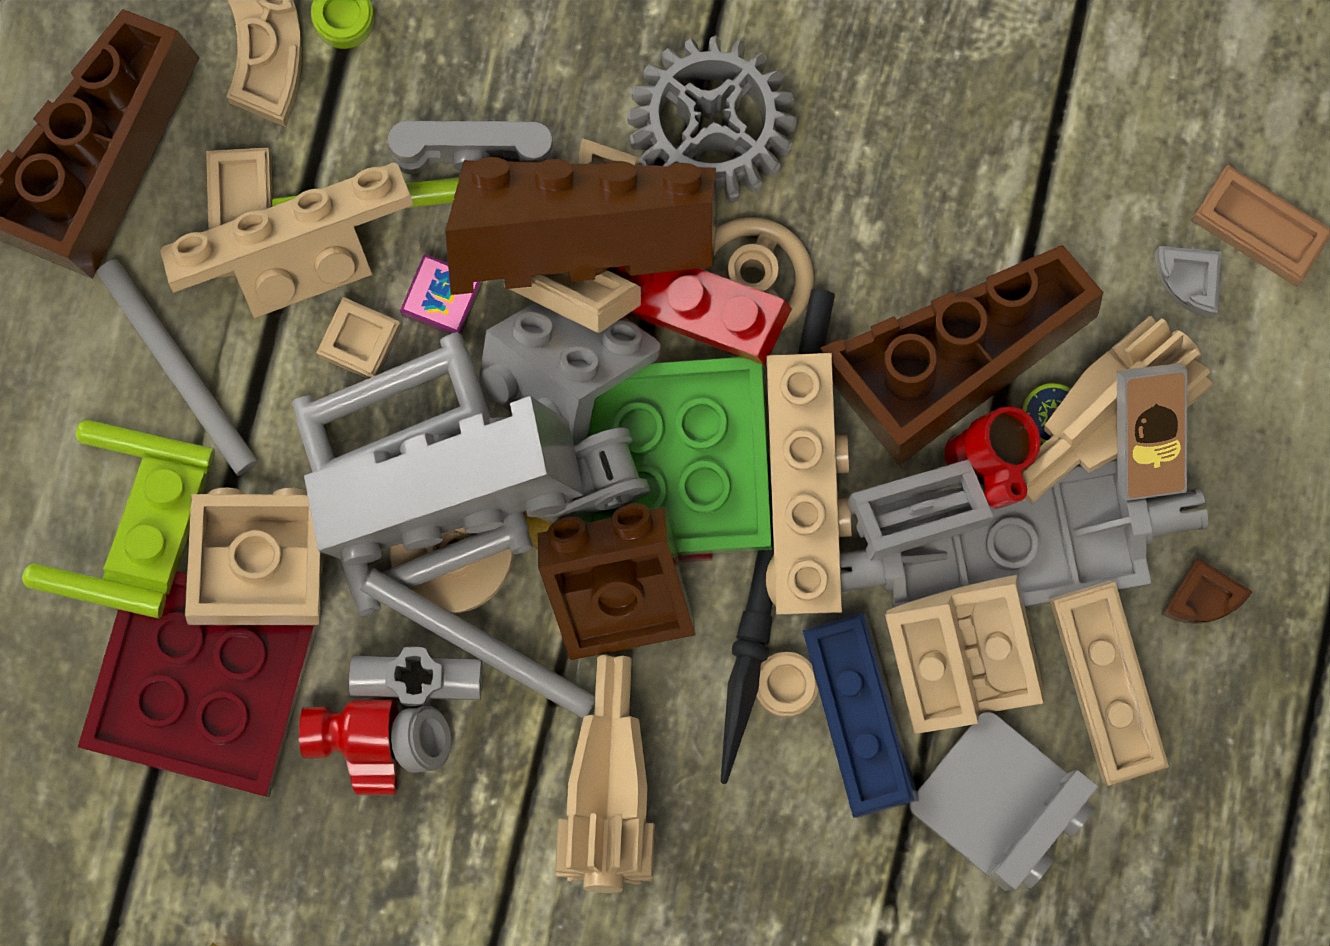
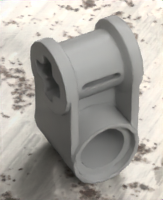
[537,427,651,524]

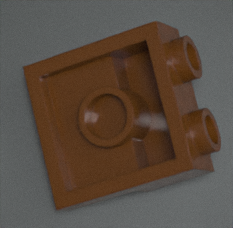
[537,503,695,660]

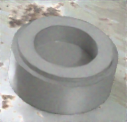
[391,706,451,773]

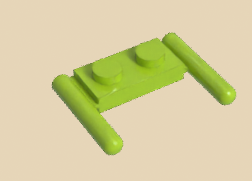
[22,419,215,619]

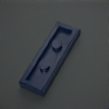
[803,612,919,818]

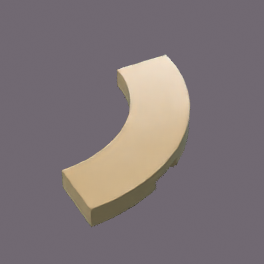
[226,0,302,127]

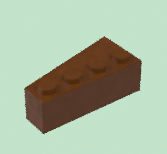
[0,9,200,279]
[445,157,717,295]
[820,245,1104,466]

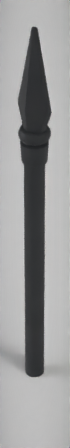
[720,289,835,784]

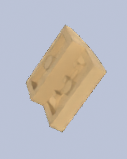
[885,575,1045,734]

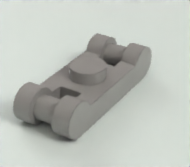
[388,121,554,175]

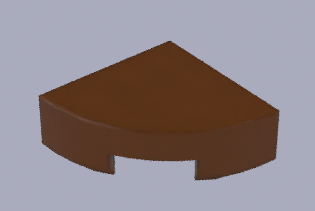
[1162,558,1252,624]

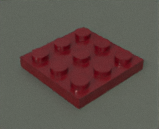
[78,571,322,797]

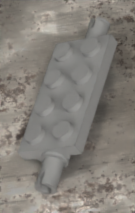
[839,460,1208,608]

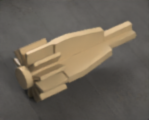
[1022,316,1213,504]
[555,655,655,893]

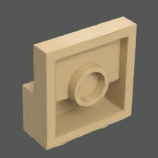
[185,488,323,625]

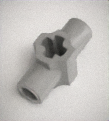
[349,647,483,708]

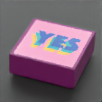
[400,254,483,334]

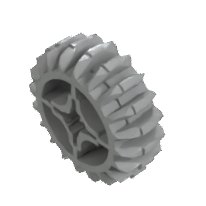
[627,35,796,203]

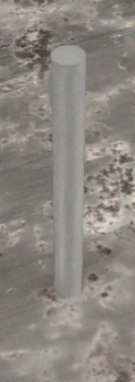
[96,259,258,476]
[360,568,595,718]

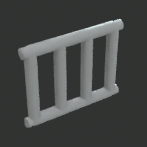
[292,332,533,616]

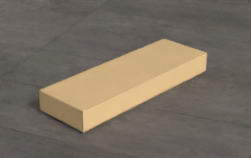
[1049,580,1169,786]

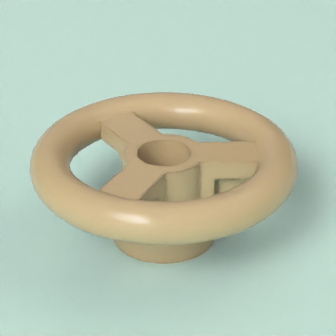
[698,217,814,332]

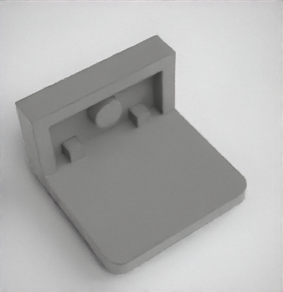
[479,302,661,446]
[909,712,1098,891]

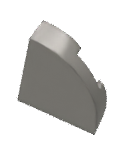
[1155,246,1221,318]

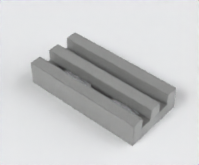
[847,460,994,561]

